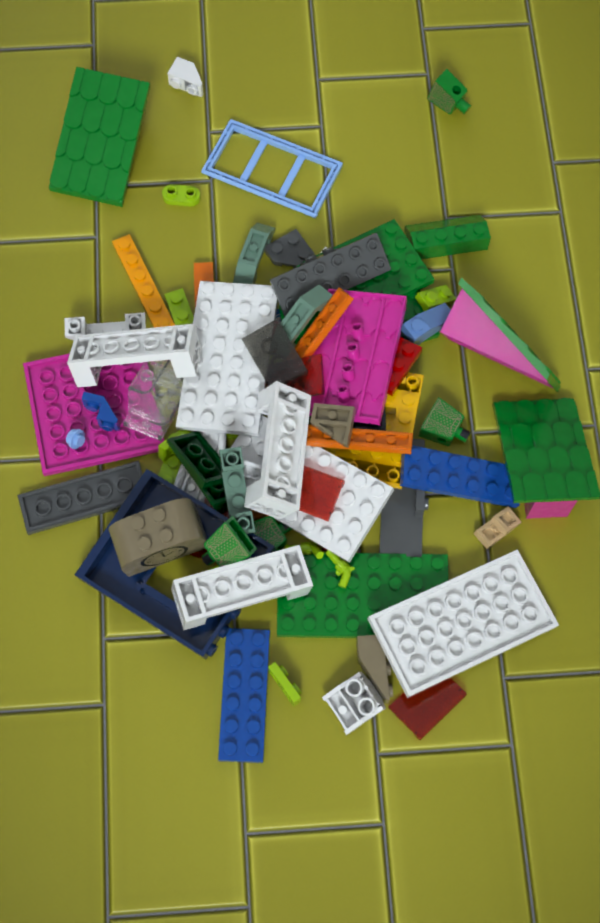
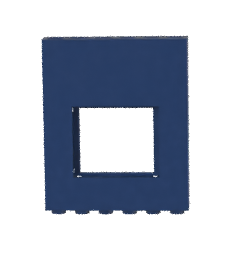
[75,469,276,660]

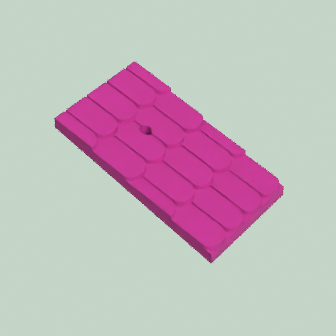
[304,288,407,425]

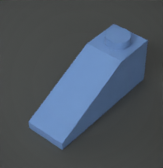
[400,303,451,345]

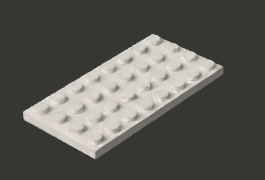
[176,281,278,436]
[231,415,394,563]
[367,549,559,698]

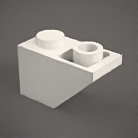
[167,57,204,97]

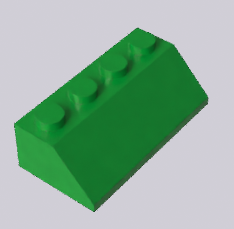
[405,215,491,259]

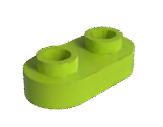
[162,184,201,206]

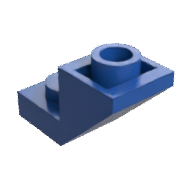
[82,392,120,431]

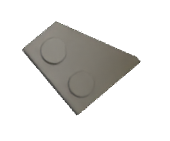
[310,403,356,448]

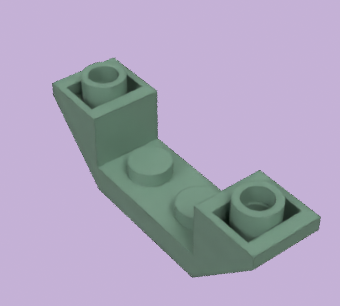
[233,223,276,284]
[271,285,333,361]
[219,446,255,534]

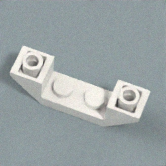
[64,312,146,340]

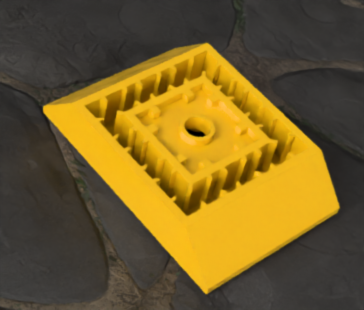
[324,372,424,489]

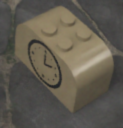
[109,498,208,577]

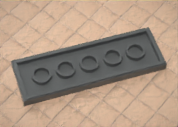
[17,460,143,535]

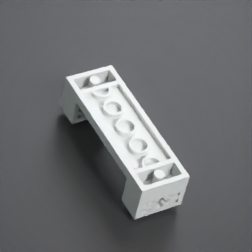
[67,324,202,387]
[244,381,311,520]
[171,545,313,630]

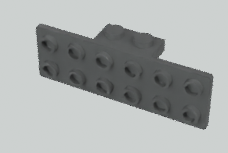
[270,233,391,316]
[379,439,429,557]

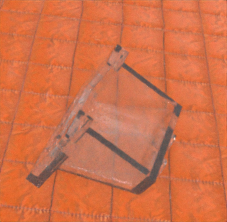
[123,360,184,441]

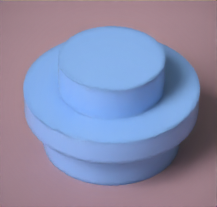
[66,429,85,449]

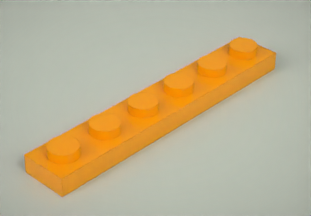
[112,234,175,328]

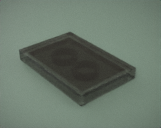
[242,319,308,386]

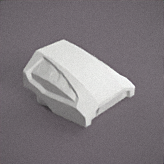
[322,672,386,735]

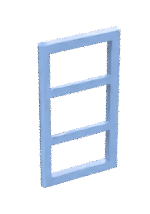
[201,119,343,218]

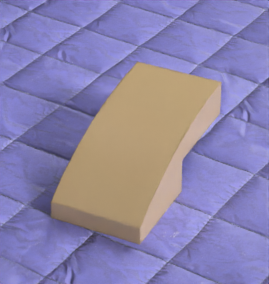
[473,506,522,549]

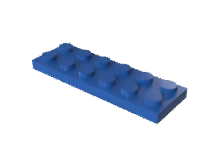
[400,445,519,508]
[218,628,270,763]

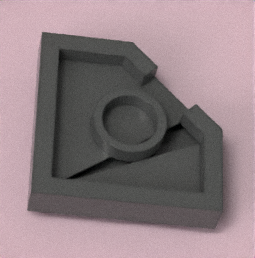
[264,229,315,269]

